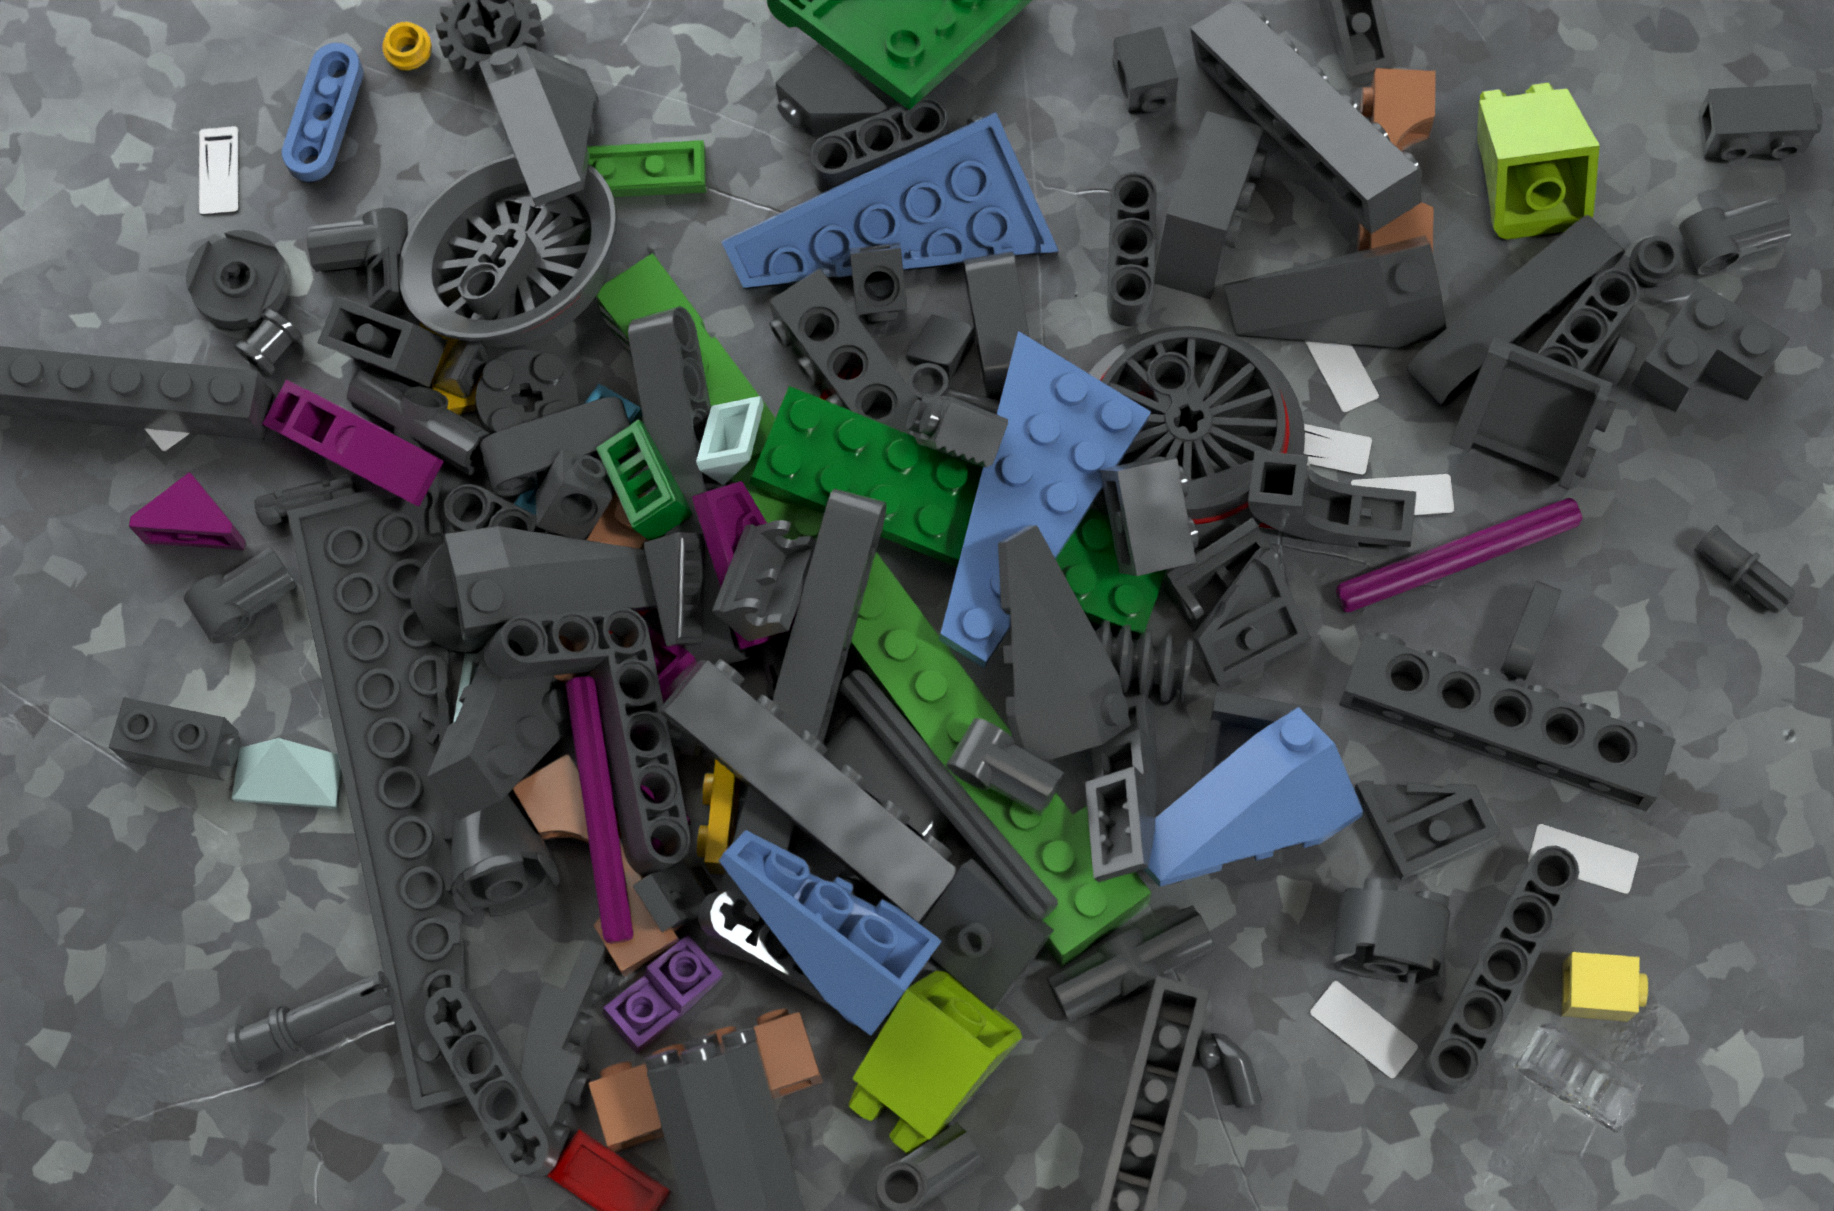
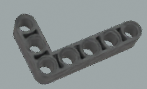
[484,608,691,876]

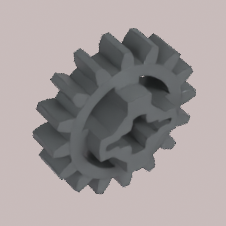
[436,0,545,81]

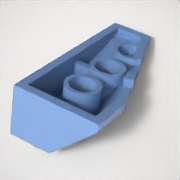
[1143,707,1363,887]
[719,830,942,1036]

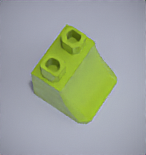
[1477,83,1600,240]
[848,970,1023,1154]

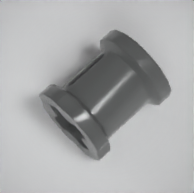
[234,308,303,376]

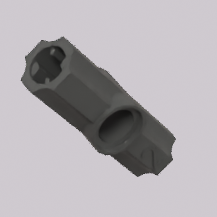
[346,366,490,475]
[1048,905,1215,1023]

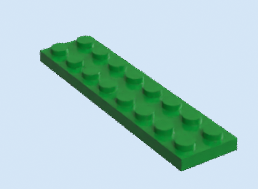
[749,386,1167,641]

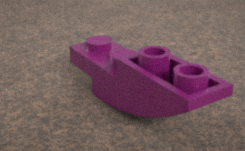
[262,380,444,507]

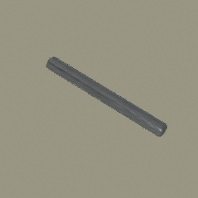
[840,669,1058,921]

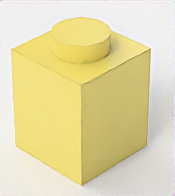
[1561,952,1648,1022]

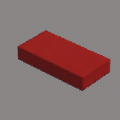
[548,1129,671,1211]

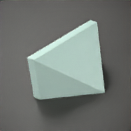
[696,396,764,485]
[232,738,343,809]

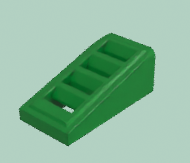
[596,419,692,541]

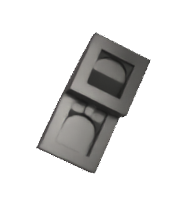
[633,857,718,932]

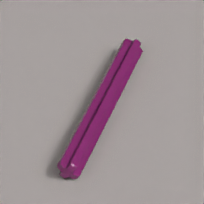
[1336,498,1583,612]
[566,676,634,944]

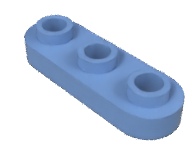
[282,43,363,182]

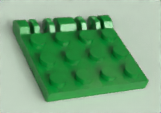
[767,0,1033,110]

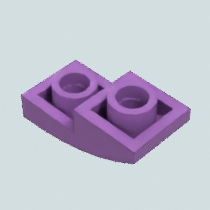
[602,935,723,1054]

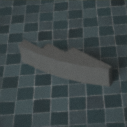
[1085,693,1157,883]

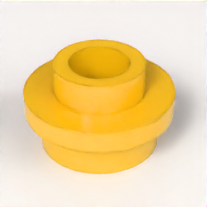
[382,22,432,70]

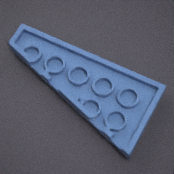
[722,112,1059,288]
[939,331,1151,668]

